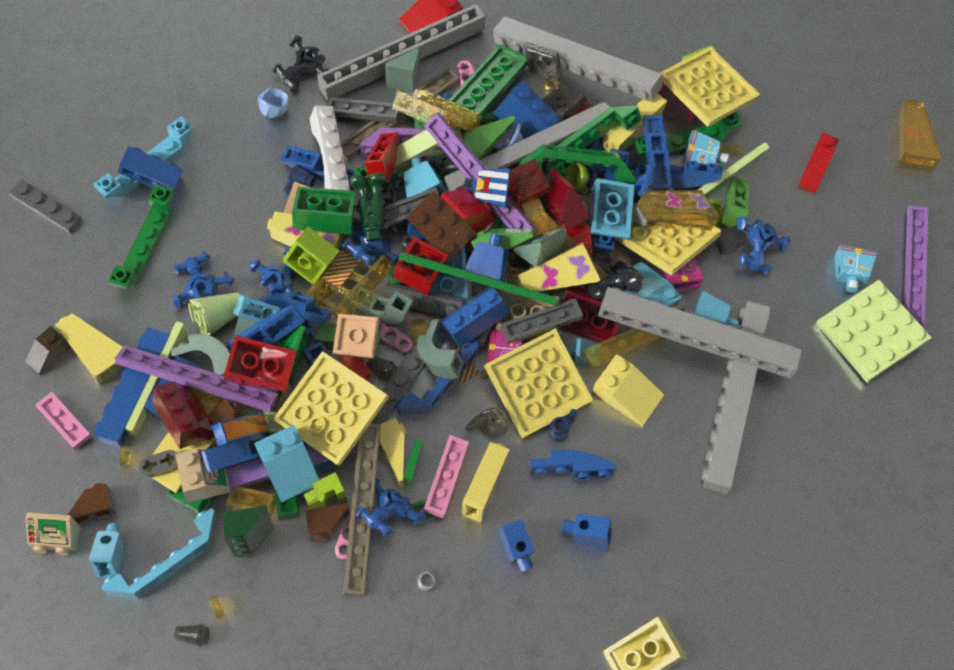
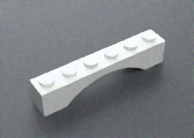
[310,105,350,191]

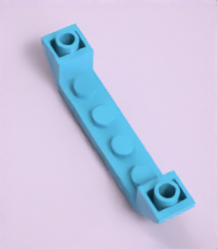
[93,116,194,198]
[100,508,217,599]

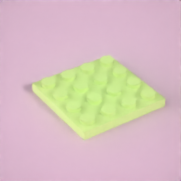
[816,280,932,383]

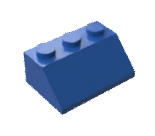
[493,81,562,139]
[440,287,510,348]

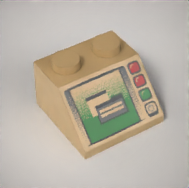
[175,449,231,503]
[26,512,81,555]

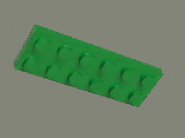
[442,45,530,125]

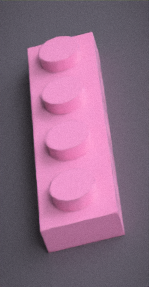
[423,435,469,518]

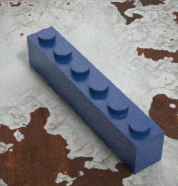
[94,327,170,449]

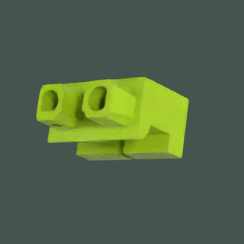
[304,472,348,510]

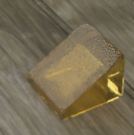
[409,318,429,344]

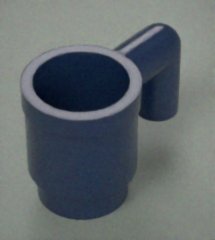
[283,165,316,197]
[548,409,578,443]

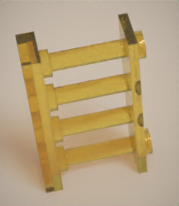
[392,88,482,135]
[304,242,392,321]

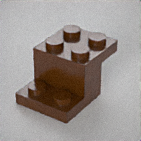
[406,190,476,261]

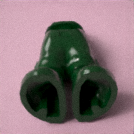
[350,173,386,241]

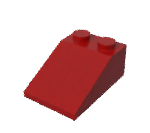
[399,0,463,33]
[224,335,296,392]

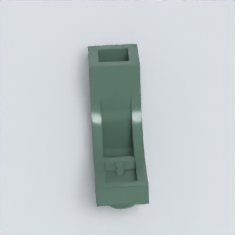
[349,285,413,325]
[417,319,464,379]
[171,334,230,376]

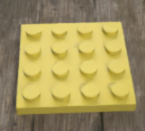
[660,47,761,127]
[615,205,721,276]
[484,328,593,438]
[273,351,389,466]

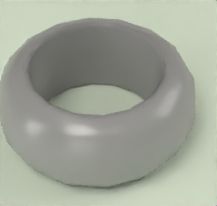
[417,571,437,591]

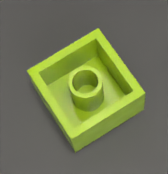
[282,226,339,285]

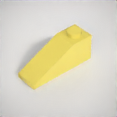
[379,418,407,488]

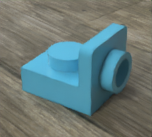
[571,338,600,366]

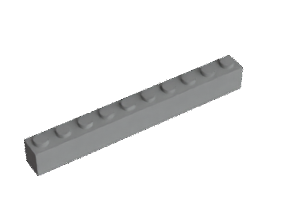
[317,4,485,101]
[493,16,662,102]
[444,102,610,193]
[598,287,802,378]
[701,301,771,494]

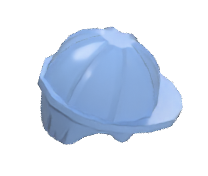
[258,87,289,118]
[493,123,524,151]

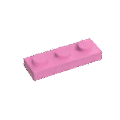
[35,392,92,450]

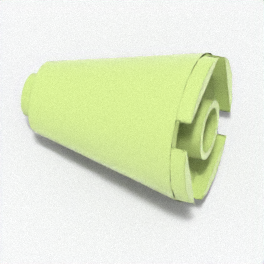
[188,292,244,336]

